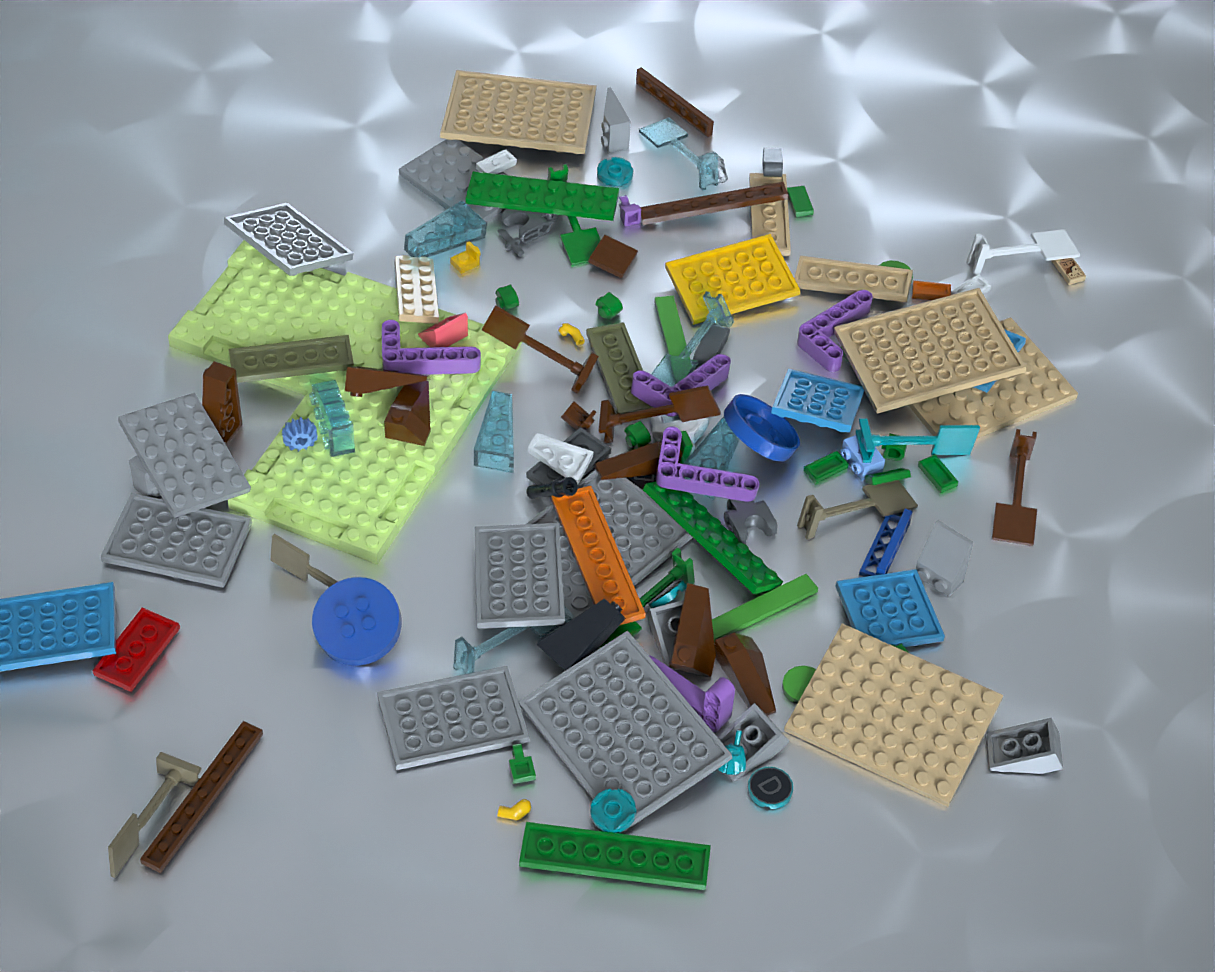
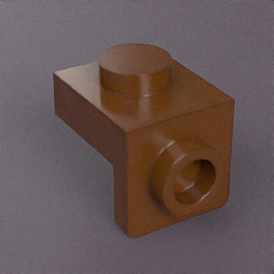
[561,401,597,431]

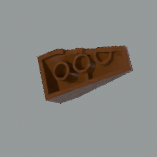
[345,366,431,397]
[384,381,431,446]
[595,440,682,480]
[668,583,716,678]

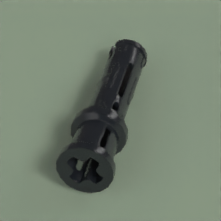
[526,477,578,499]

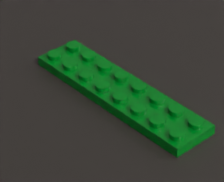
[465,171,619,221]
[643,482,783,594]
[519,822,711,890]

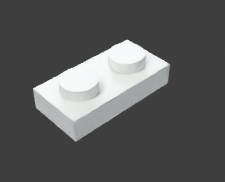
[476,149,517,174]

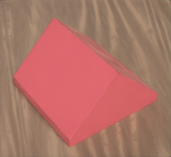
[418,313,468,348]

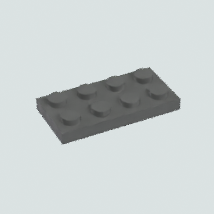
[526,427,611,496]

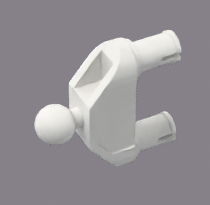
[650,415,709,455]

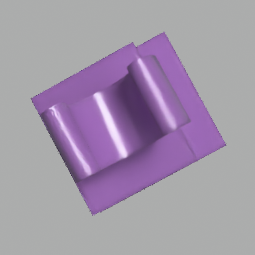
[619,195,641,227]

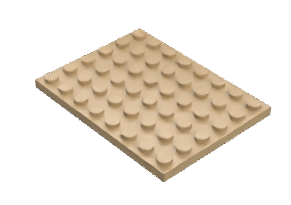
[440,70,597,154]
[834,288,1026,414]
[908,317,1078,439]
[784,624,1003,807]

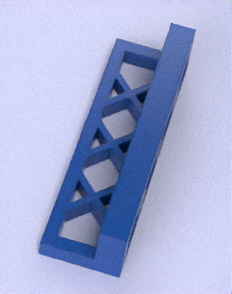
[859,509,913,577]

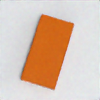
[912,280,951,301]

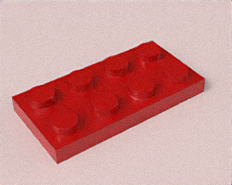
[93,607,180,692]

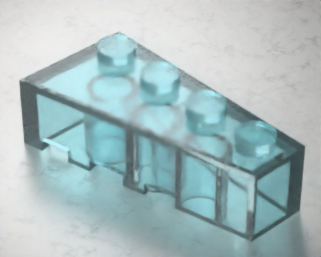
[404,201,487,258]
[309,380,355,457]
[474,391,514,473]
[683,416,739,500]

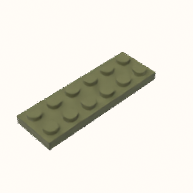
[586,322,653,414]
[229,335,354,383]

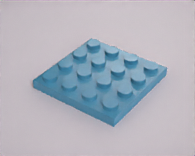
[771,368,864,433]
[835,569,945,647]

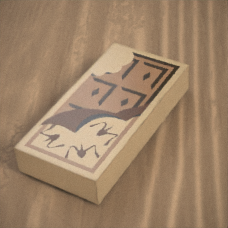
[1051,258,1086,285]

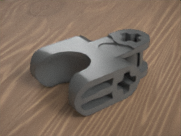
[501,209,558,243]
[724,499,777,544]

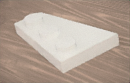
[528,433,593,484]

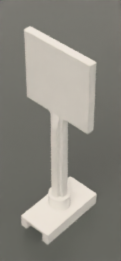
[966,229,1080,275]

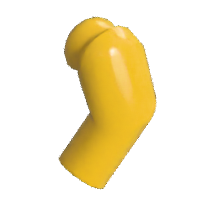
[558,323,585,346]
[498,799,531,821]

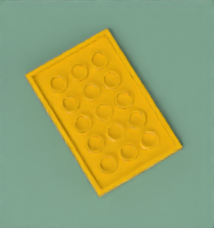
[665,234,800,325]

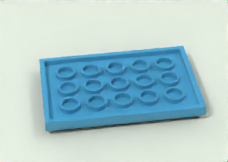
[0,582,116,671]

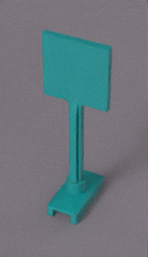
[855,419,980,463]

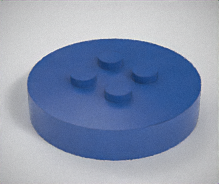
[724,394,800,462]
[312,577,402,666]

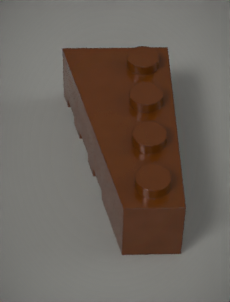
[202,361,242,446]

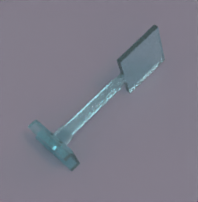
[639,118,718,191]
[651,291,734,387]
[453,606,574,674]

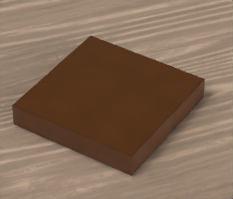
[588,235,638,279]

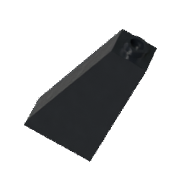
[536,599,626,671]

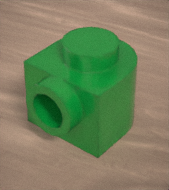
[495,284,519,311]
[595,292,623,320]
[624,421,651,449]
[881,433,907,461]

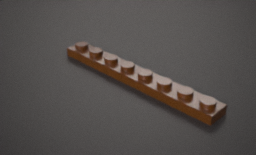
[640,182,788,225]
[140,721,263,873]

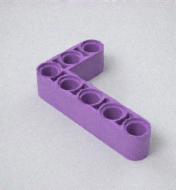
[797,290,873,372]
[382,320,481,375]
[631,354,731,417]
[656,426,759,502]
[649,655,735,733]

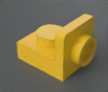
[450,241,481,274]

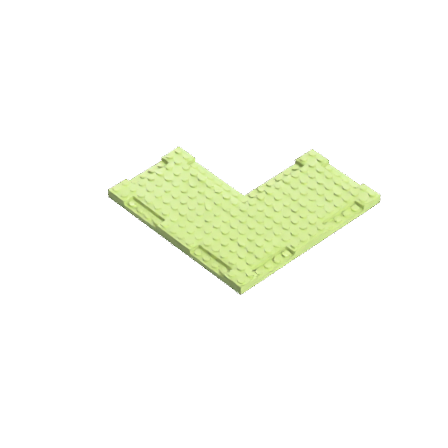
[168,240,522,565]

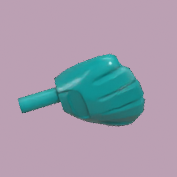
[718,730,746,775]

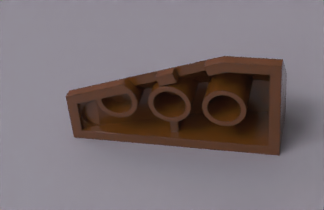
[715,632,776,716]

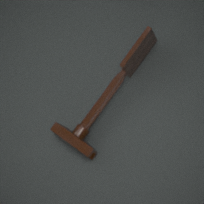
[482,305,599,394]
[598,385,721,444]
[992,429,1037,546]

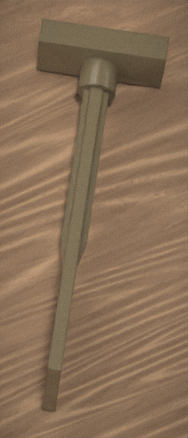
[797,480,918,540]
[270,533,338,587]
[108,752,201,878]

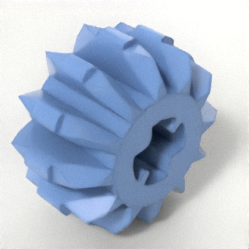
[282,417,318,452]

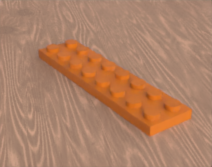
[551,485,646,626]

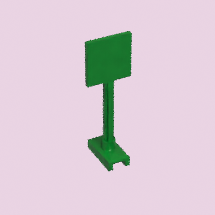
[547,164,601,266]
[601,548,695,647]

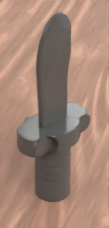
[498,229,524,257]

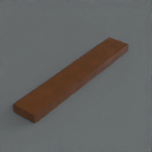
[636,67,714,137]

